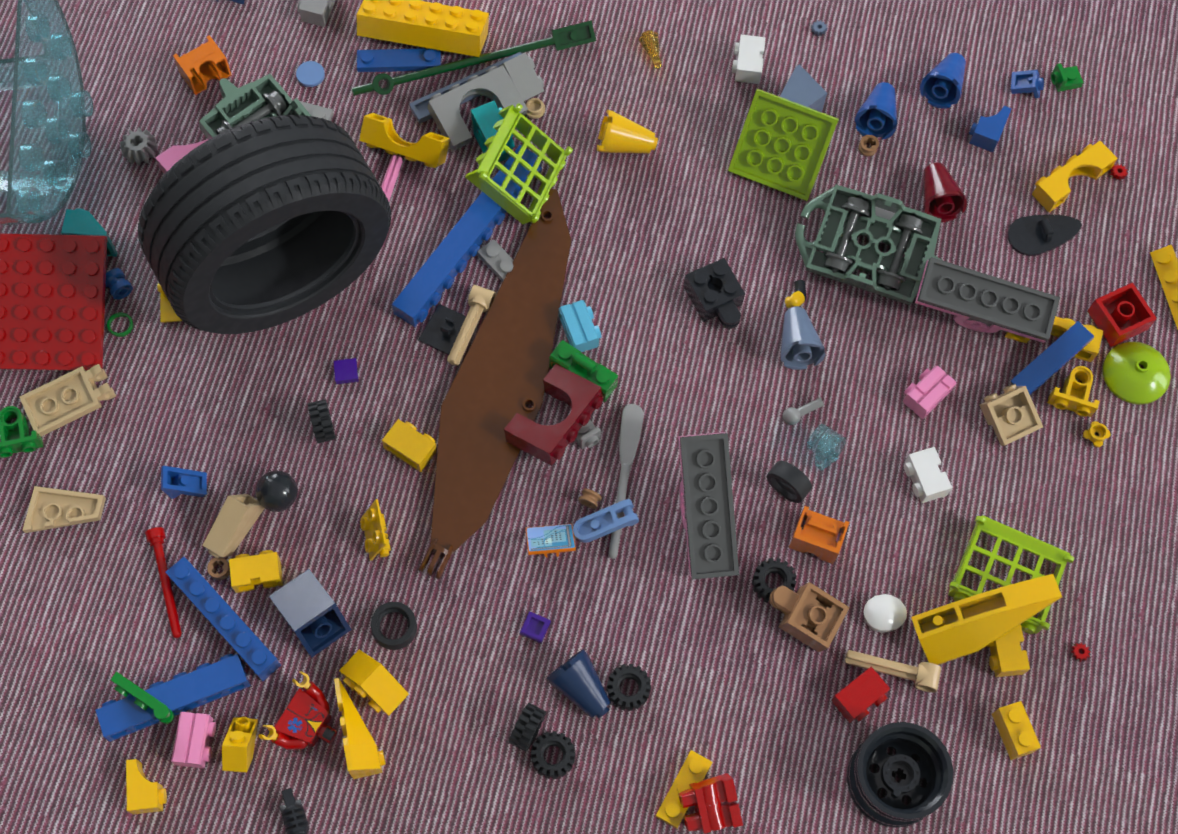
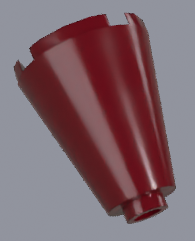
[923,162,967,222]

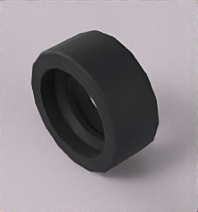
[766,461,812,503]
[370,602,417,650]

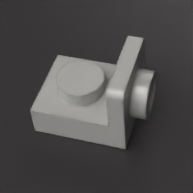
[575,420,601,450]

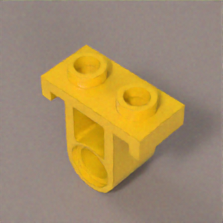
[1047,366,1100,417]

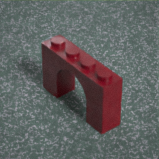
[504,364,603,466]

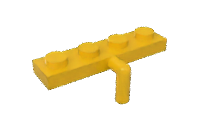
[1150,245,1178,329]

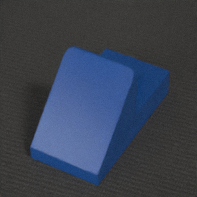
[161,466,207,499]

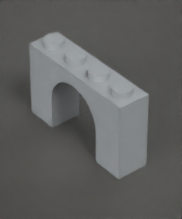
[427,65,528,152]

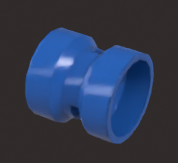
[106,268,133,300]

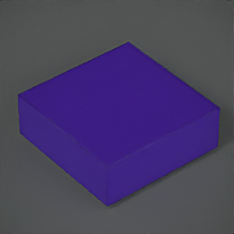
[334,358,359,384]
[520,611,551,644]

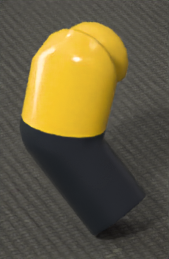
[785,280,807,309]

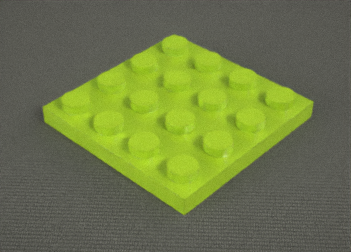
[728,89,839,201]

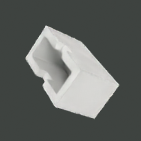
[732,34,766,84]
[904,447,952,503]

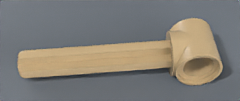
[447,285,496,366]
[845,650,941,693]

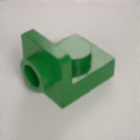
[1051,63,1084,92]

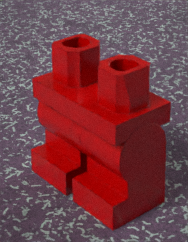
[678,773,743,834]

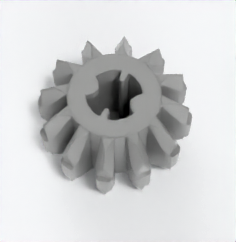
[120,127,158,166]

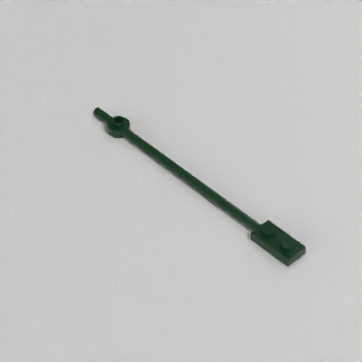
[351,20,596,96]

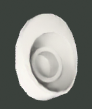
[864,594,907,633]

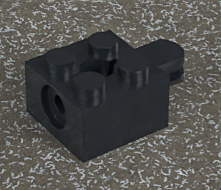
[683,258,745,329]

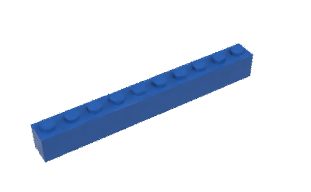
[392,145,542,327]

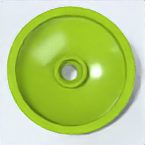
[1102,342,1171,405]

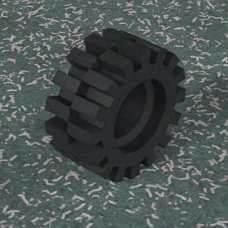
[307,399,336,444]
[752,558,797,603]
[607,664,651,711]
[508,703,546,752]
[531,731,576,779]

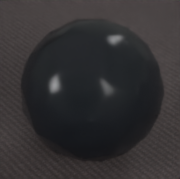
[255,470,298,512]

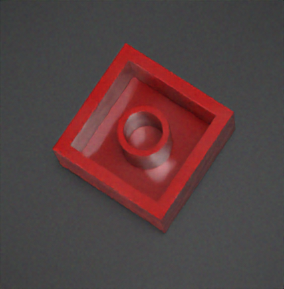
[1087,282,1157,347]

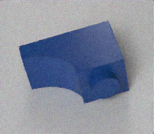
[969,106,1012,152]

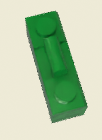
[549,340,618,403]

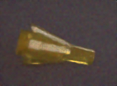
[639,30,662,69]

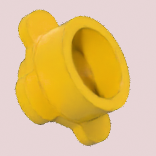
[1083,421,1111,447]

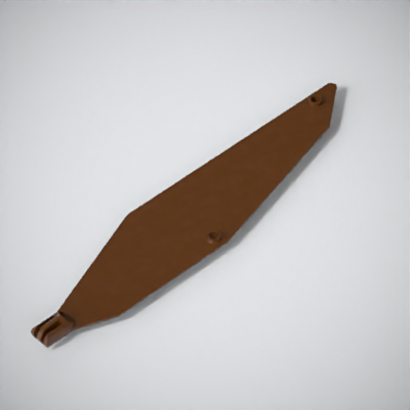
[418,189,571,580]

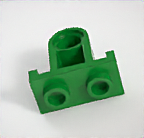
[0,406,43,458]

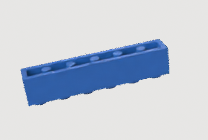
[166,556,281,682]
[95,654,251,742]

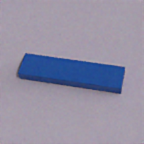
[1011,321,1094,395]

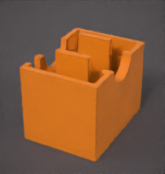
[173,35,232,95]
[789,506,850,564]

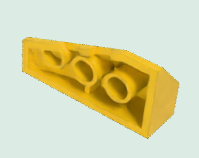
[334,678,386,779]

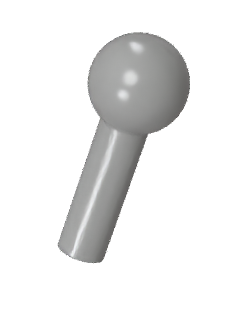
[783,397,824,425]

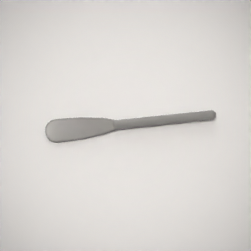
[609,404,644,559]

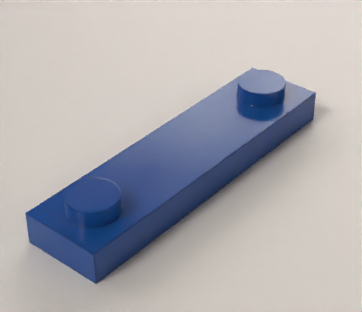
[357,48,441,72]

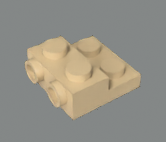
[980,384,1043,446]

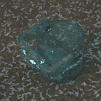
[807,424,847,471]

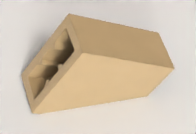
[202,494,265,558]

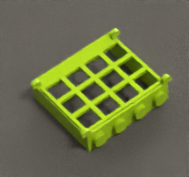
[465,103,573,224]
[948,515,1075,634]

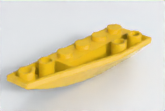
[911,574,1062,665]

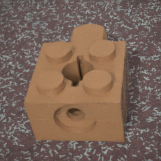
[769,582,850,652]

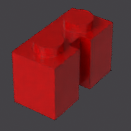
[831,666,890,723]

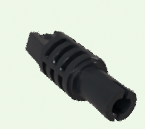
[279,788,310,834]

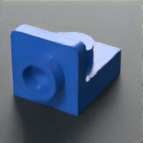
[1010,70,1044,98]

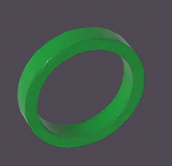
[107,312,134,337]

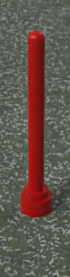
[145,527,182,638]

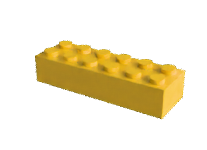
[357,0,489,57]

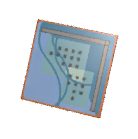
[526,524,576,558]

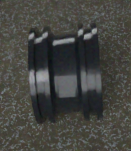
[846,722,954,828]

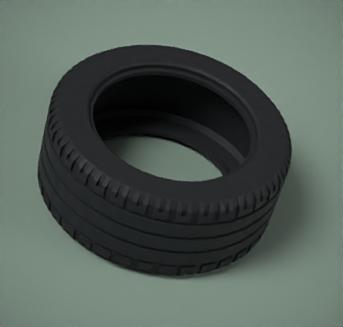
[138,115,391,334]

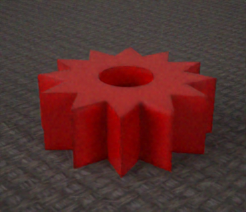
[1110,163,1128,181]
[1071,642,1090,662]

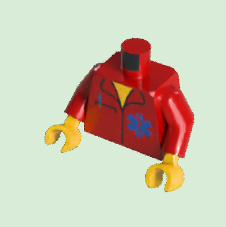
[259,671,338,750]

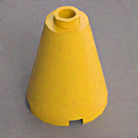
[597,110,658,154]

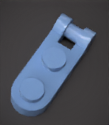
[573,499,639,543]

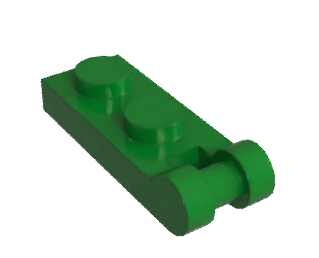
[110,671,174,724]

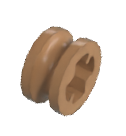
[858,135,879,157]
[578,488,602,509]
[207,557,230,581]

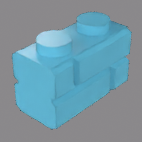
[559,300,602,352]

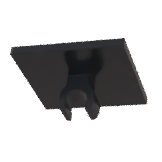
[418,304,478,355]

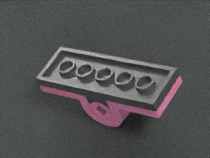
[915,257,1060,343]
[678,432,739,579]

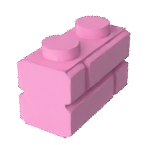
[903,366,956,419]
[171,712,216,768]

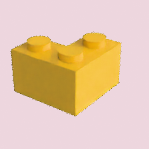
[339,649,409,716]

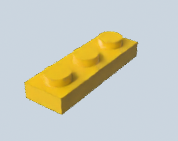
[655,750,712,829]

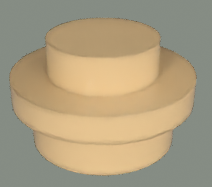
[526,98,545,119]

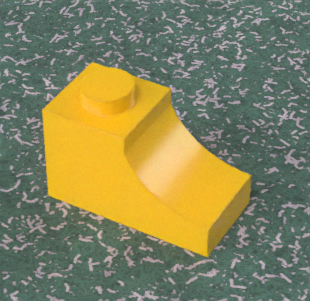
[126,759,167,815]

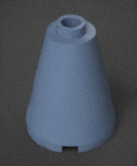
[780,306,826,370]

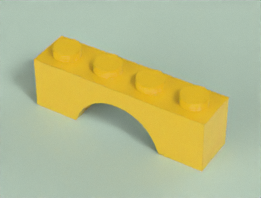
[359,113,450,168]
[1032,141,1118,212]
[1005,316,1103,362]

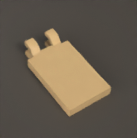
[20,364,116,436]

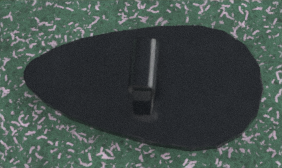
[1007,215,1082,256]

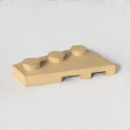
[23,486,106,533]

